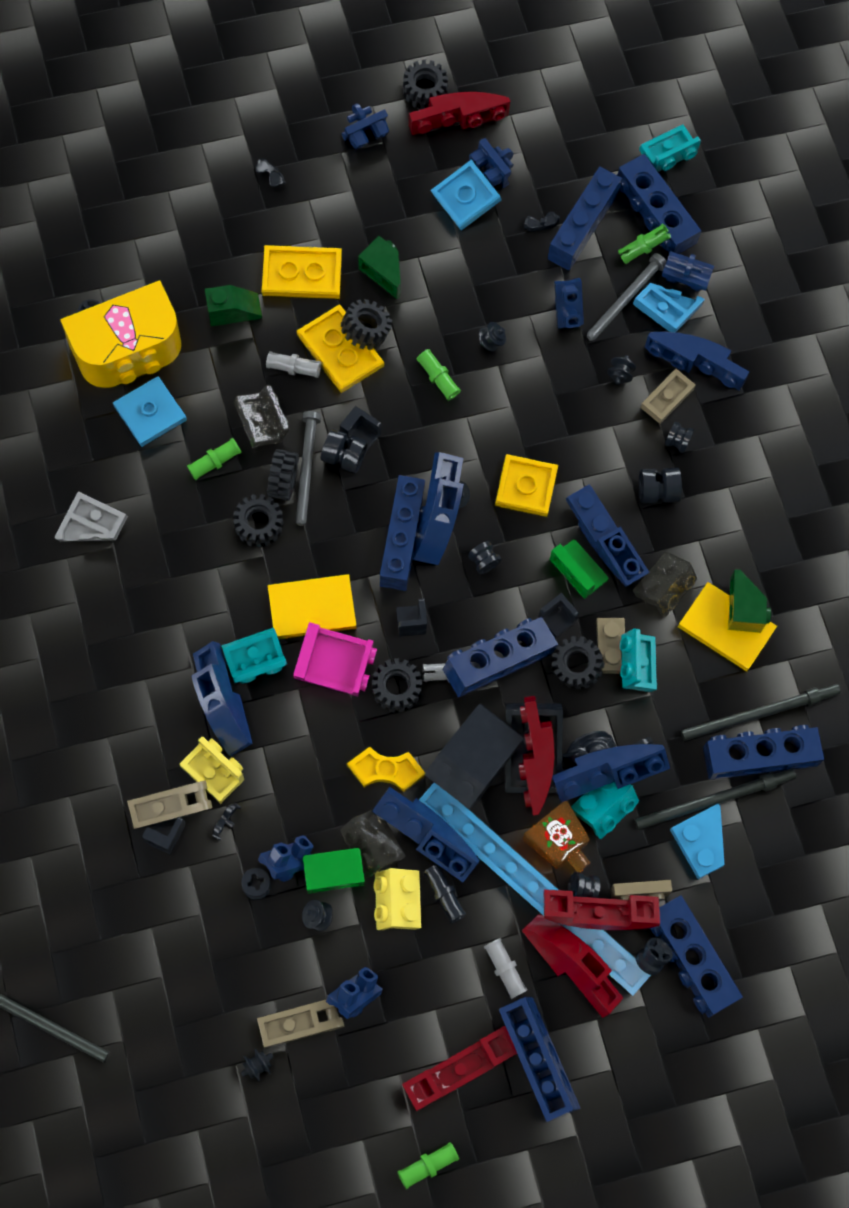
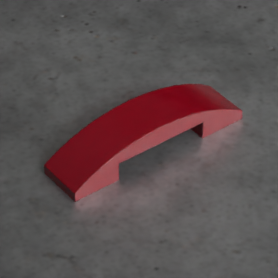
[543,889,660,930]
[402,1026,517,1111]

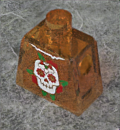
[522,800,591,872]

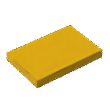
[262,245,342,299]
[297,304,384,393]
[268,574,357,639]
[678,582,777,671]

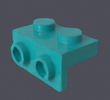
[639,124,701,172]
[221,628,287,684]
[620,628,657,692]
[570,782,639,839]

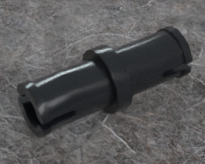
[423,865,467,924]

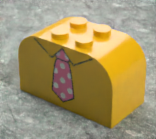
[60,280,181,388]

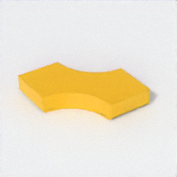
[347,747,425,792]

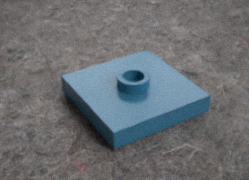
[431,160,502,230]
[113,376,187,447]

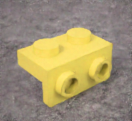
[180,736,244,804]
[374,868,421,930]

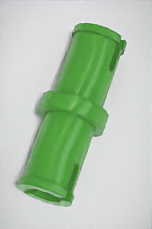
[618,224,671,264]
[417,349,461,401]
[187,438,242,480]
[397,1142,459,1189]

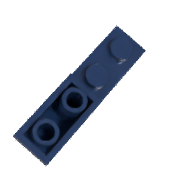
[644,332,749,391]
[412,452,464,565]
[565,484,650,587]
[191,641,253,756]
[552,744,670,803]
[372,787,479,882]

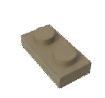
[640,369,696,424]
[596,618,625,674]
[610,880,672,902]

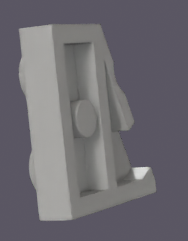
[54,492,128,542]

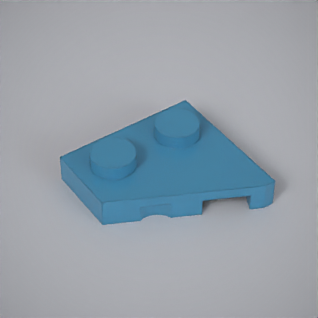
[633,283,705,332]
[670,803,725,880]

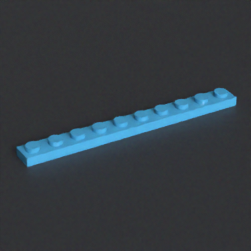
[419,783,651,995]

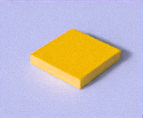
[495,454,558,517]

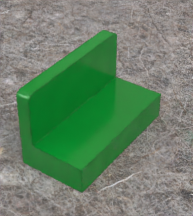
[550,540,608,599]
[303,848,365,894]

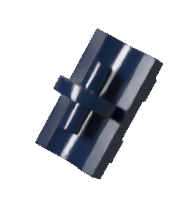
[341,103,389,150]
[469,138,514,188]
[662,251,714,291]
[554,278,584,328]
[258,835,313,882]
[326,967,383,1019]

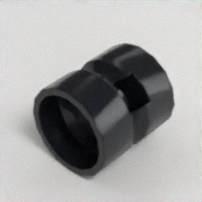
[320,428,368,474]
[639,468,682,503]

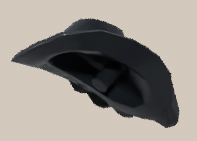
[562,731,616,768]

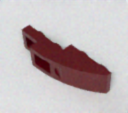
[408,92,511,135]
[518,696,554,815]
[521,914,623,1018]

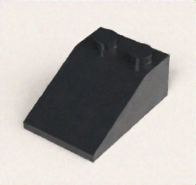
[505,703,563,793]
[424,704,525,809]

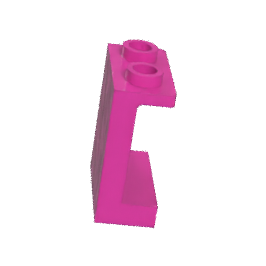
[293,622,377,697]

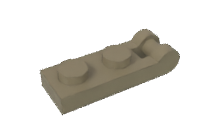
[127,780,213,829]
[257,1000,344,1048]

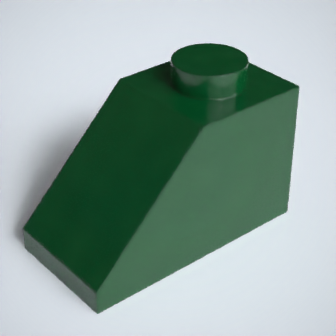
[358,236,401,299]
[205,285,262,327]
[728,569,771,633]

